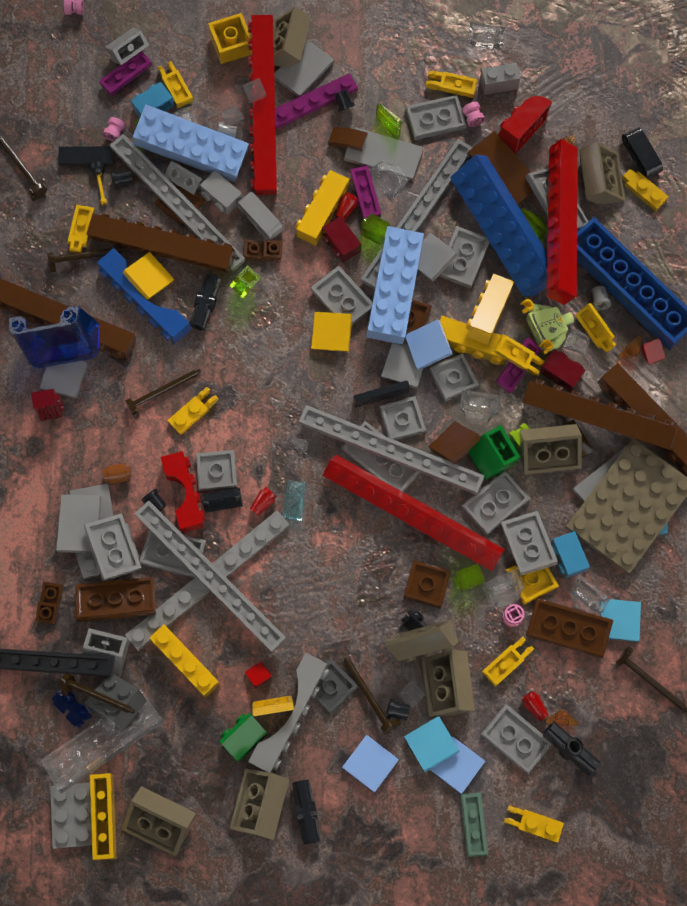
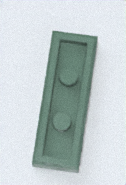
[460,792,488,857]

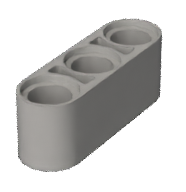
[236,192,284,240]

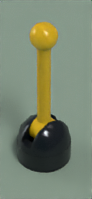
[89,161,107,205]

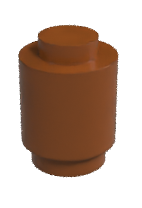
[103,463,132,485]

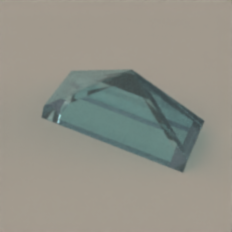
[282,480,306,520]

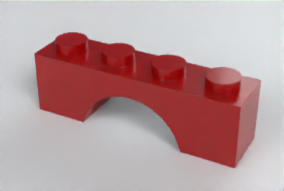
[161,451,206,533]

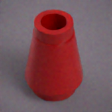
[335,192,359,221]
[250,486,277,515]
[521,690,549,721]

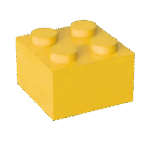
[208,13,252,64]

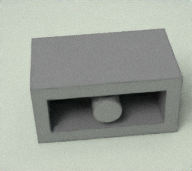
[105,28,149,65]
[480,63,521,95]
[200,171,242,215]

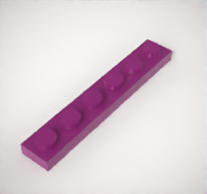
[275,73,358,129]

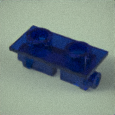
[52,690,92,728]

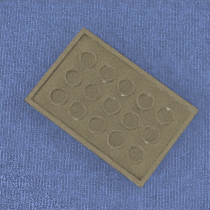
[565,438,687,574]

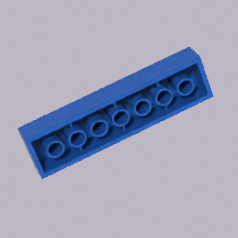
[450,154,547,297]
[577,217,687,351]

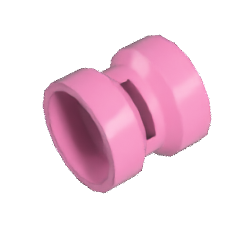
[64,0,84,15]
[462,102,485,127]
[102,117,126,142]
[503,604,524,627]

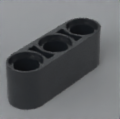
[622,127,663,178]

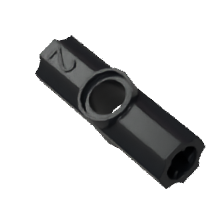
[189,274,222,331]
[543,721,600,776]
[292,779,321,845]

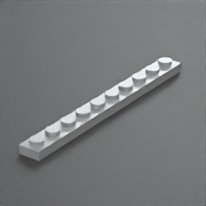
[110,134,245,272]
[361,139,473,290]
[299,405,484,495]
[135,500,286,652]
[125,511,290,651]

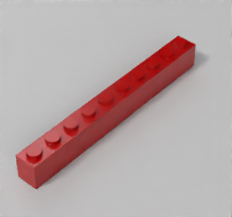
[248,15,277,195]
[546,139,578,305]
[322,455,505,571]

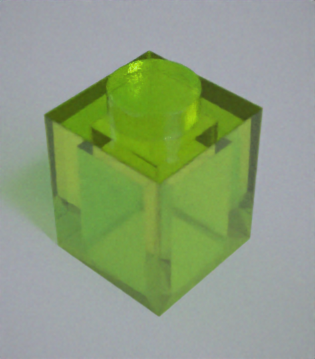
[360,213,390,245]
[229,265,261,298]
[453,563,485,593]

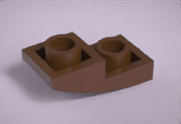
[328,127,368,151]
[243,239,283,261]
[35,582,64,624]

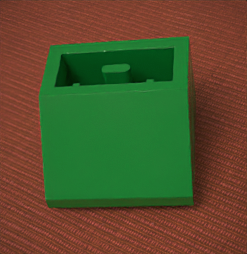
[468,425,520,481]
[219,713,267,763]

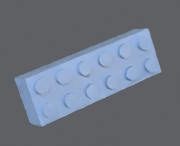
[133,104,249,183]
[366,226,424,344]

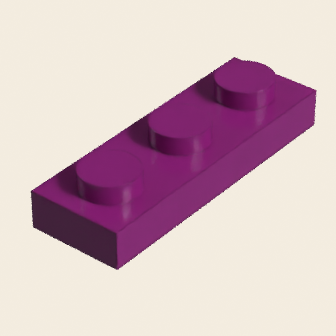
[99,51,152,96]
[350,166,381,221]
[495,338,542,394]

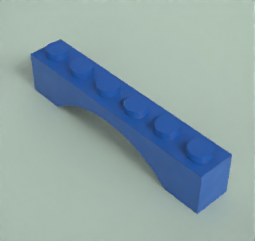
[97,248,191,344]

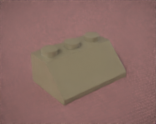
[273,7,311,67]
[579,142,625,204]
[520,424,582,475]
[385,619,458,662]
[422,650,475,717]
[229,769,289,840]
[121,786,196,857]

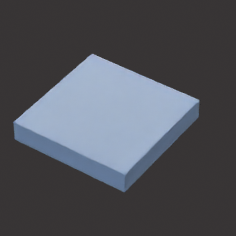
[405,319,452,370]
[342,735,399,793]
[430,737,485,794]

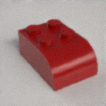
[498,96,552,155]

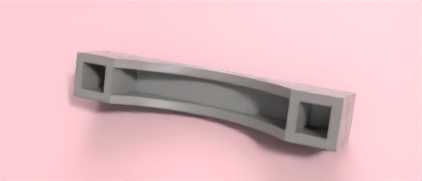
[248,653,329,773]

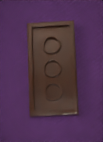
[467,131,533,205]
[76,577,156,622]
[526,598,613,659]

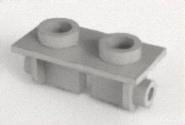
[164,160,202,195]

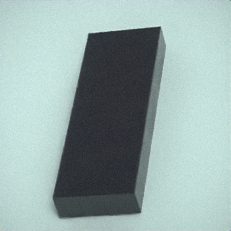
[58,146,114,166]
[353,380,410,408]

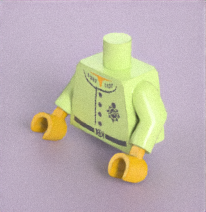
[520,299,574,354]

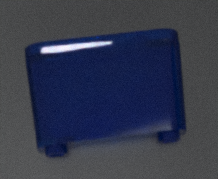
[9,306,99,368]

